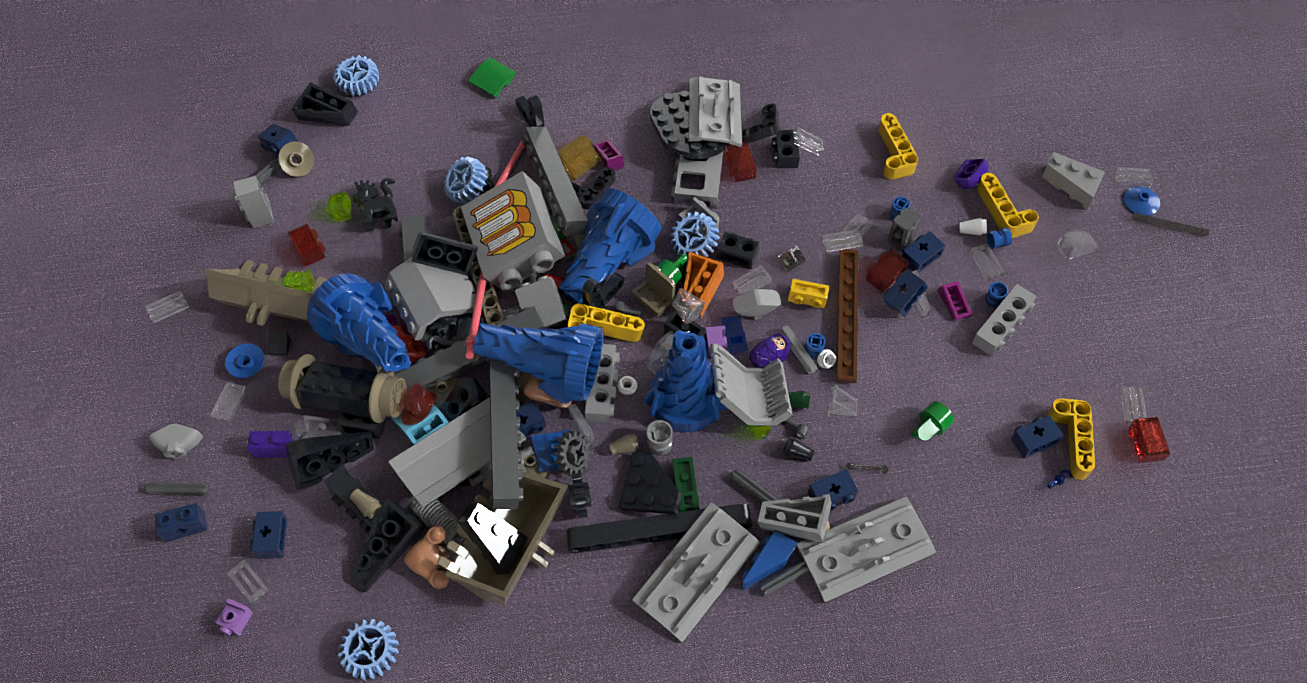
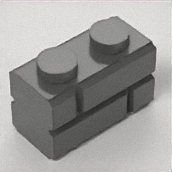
[888,208,920,250]

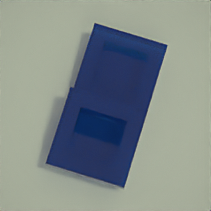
[721,315,748,354]

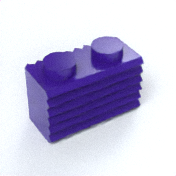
[247,430,295,458]

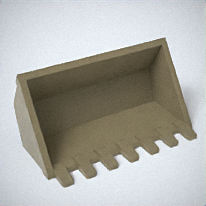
[205,260,326,326]
[437,470,567,606]

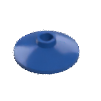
[1123,186,1160,216]
[225,344,265,378]

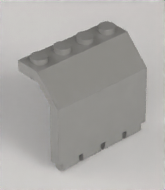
[385,257,484,340]
[710,343,792,426]

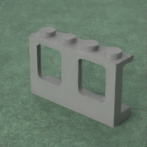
[671,151,724,208]

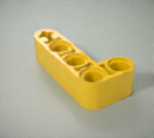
[878,113,918,180]
[977,173,1039,238]
[567,304,645,342]
[1047,398,1095,480]

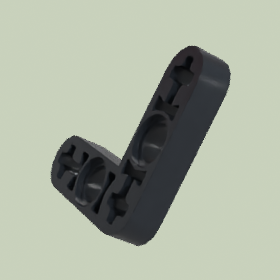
[515,95,545,127]
[732,103,780,147]
[570,167,615,209]
[582,273,625,309]

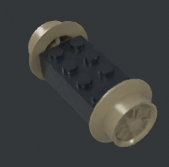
[278,354,407,423]

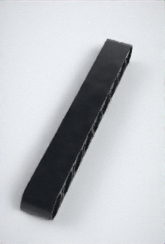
[566,504,753,553]

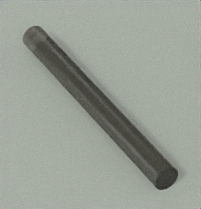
[1133,213,1209,236]

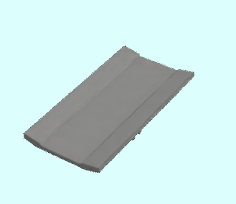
[689,77,742,147]
[388,397,526,507]
[796,497,936,603]
[632,502,760,643]

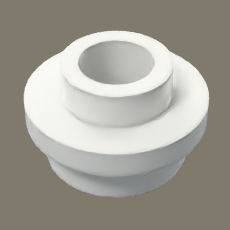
[817,349,836,369]
[618,376,637,395]

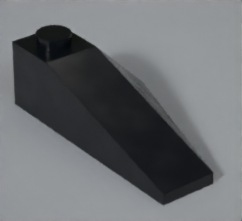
[285,431,374,490]
[350,499,426,592]

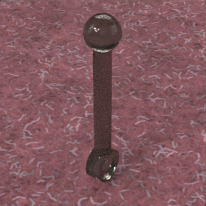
[846,462,889,474]

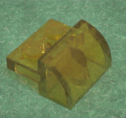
[557,135,602,181]

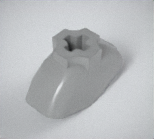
[733,289,781,321]
[149,423,203,460]

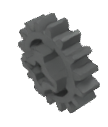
[553,431,592,475]

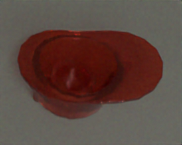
[392,325,426,366]
[401,383,436,425]

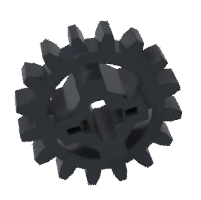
[568,473,592,519]

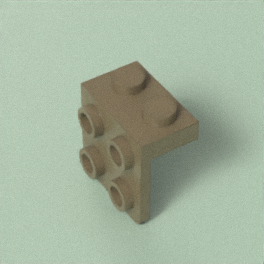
[631,262,675,318]

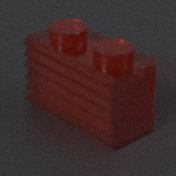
[724,142,757,182]
[288,223,326,267]
[866,249,909,293]
[1128,417,1171,463]

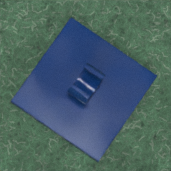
[531,430,570,473]

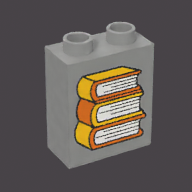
[461,171,565,291]

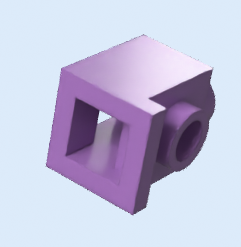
[706,326,727,357]
[216,598,253,636]

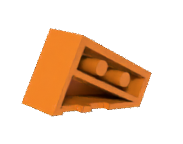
[682,252,724,319]

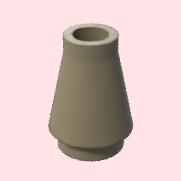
[609,433,640,455]
[350,489,382,519]

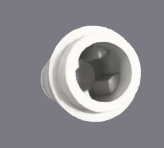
[960,218,987,236]

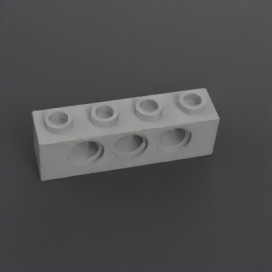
[972,284,1036,356]
[585,344,620,423]

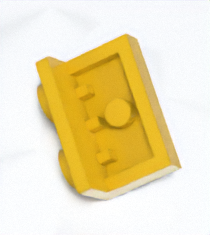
[788,279,829,308]

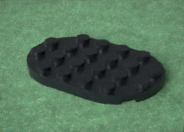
[650,91,729,159]

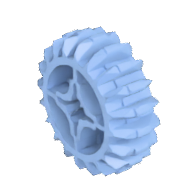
[333,55,379,97]
[443,156,488,205]
[670,212,719,259]
[338,619,399,680]

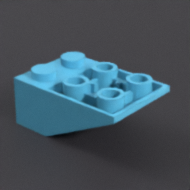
[391,392,449,446]

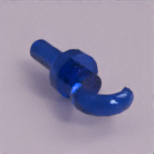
[1047,470,1073,489]

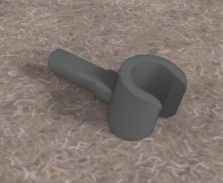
[614,302,641,316]
[784,419,808,439]

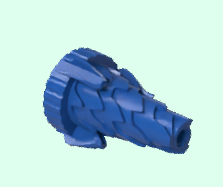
[558,188,662,304]
[307,273,411,372]
[473,323,604,404]
[643,330,727,433]

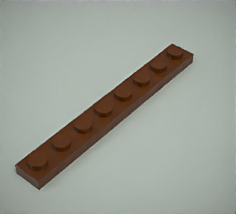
[837,249,858,383]

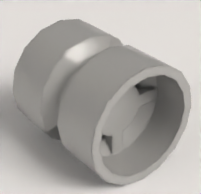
[647,420,673,455]

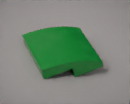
[468,58,517,98]

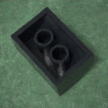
[412,232,478,276]

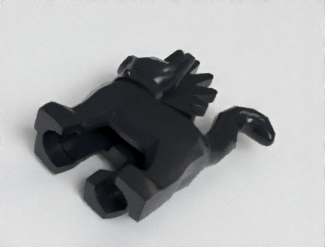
[352,177,398,232]
[425,315,485,351]

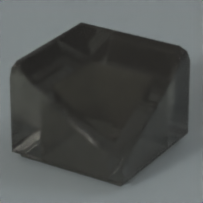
[778,245,806,271]

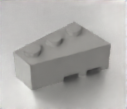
[1042,152,1105,210]
[232,176,274,228]
[758,494,832,542]

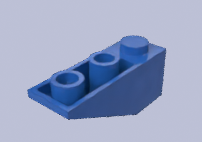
[741,530,797,590]

